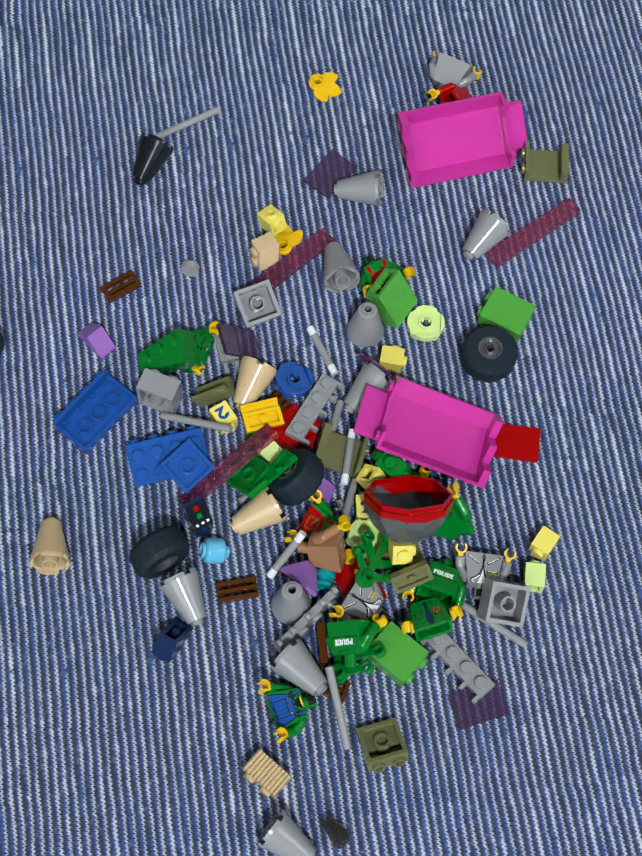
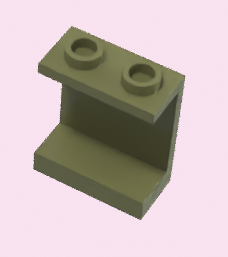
[520,141,569,184]
[314,423,370,478]
[381,542,434,595]

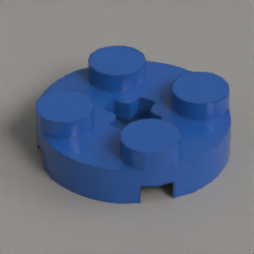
[274,362,313,398]

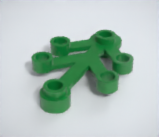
[353,530,404,588]
[333,615,387,684]

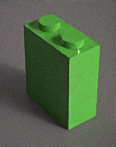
[365,267,418,328]
[477,286,536,343]
[366,621,429,688]

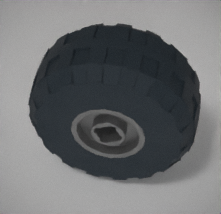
[460,325,518,383]
[268,448,325,506]
[129,525,190,579]

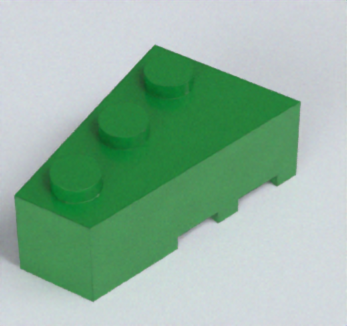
[137,328,202,374]

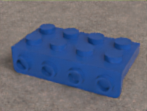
[53,369,138,454]
[125,426,209,488]

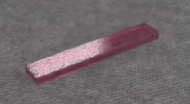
[485,198,581,268]
[242,228,335,289]
[178,423,279,505]

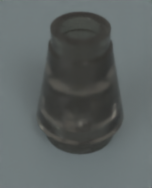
[322,816,352,849]

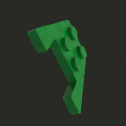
[225,432,299,499]

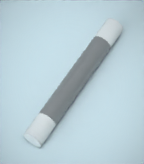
[306,326,338,376]
[340,429,356,486]
[267,530,306,579]

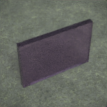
[303,150,357,199]
[216,323,262,361]
[447,679,510,730]

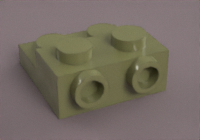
[356,718,409,773]

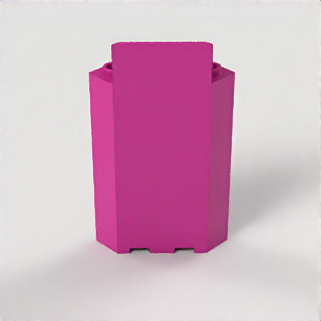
[397,91,527,188]
[353,375,503,488]

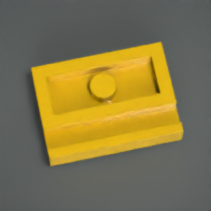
[239,397,284,434]

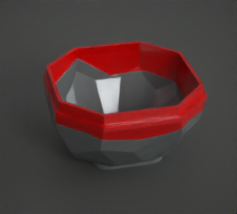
[364,474,454,544]

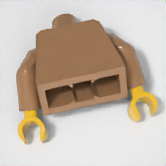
[297,515,355,573]

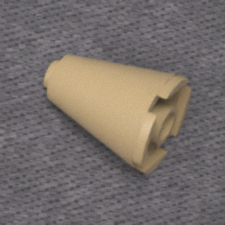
[233,356,277,409]
[230,486,287,535]
[29,517,70,575]

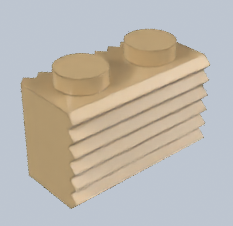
[249,231,279,271]
[242,749,291,799]

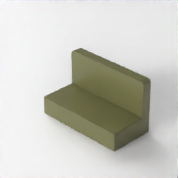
[191,376,235,408]

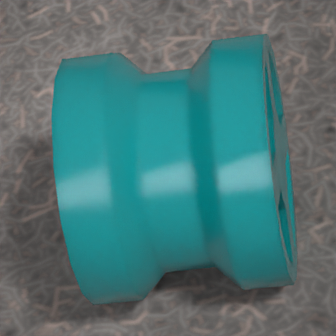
[317,569,336,591]

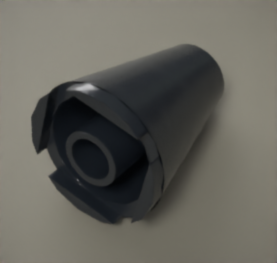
[132,133,174,186]

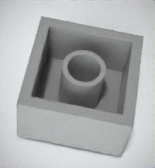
[232,279,282,330]
[136,368,183,414]
[477,577,531,628]

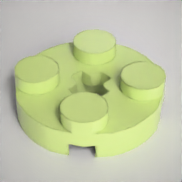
[407,305,445,342]
[346,518,381,559]

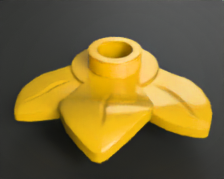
[309,72,342,102]
[274,225,303,255]

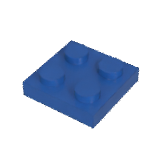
[159,439,215,494]

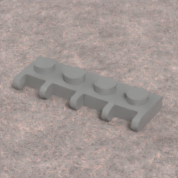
[285,373,346,447]
[275,586,339,653]
[419,633,495,704]

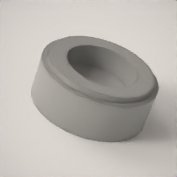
[180,260,200,277]

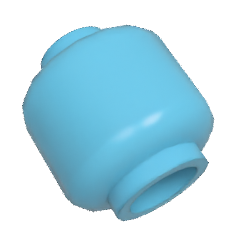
[199,537,230,564]

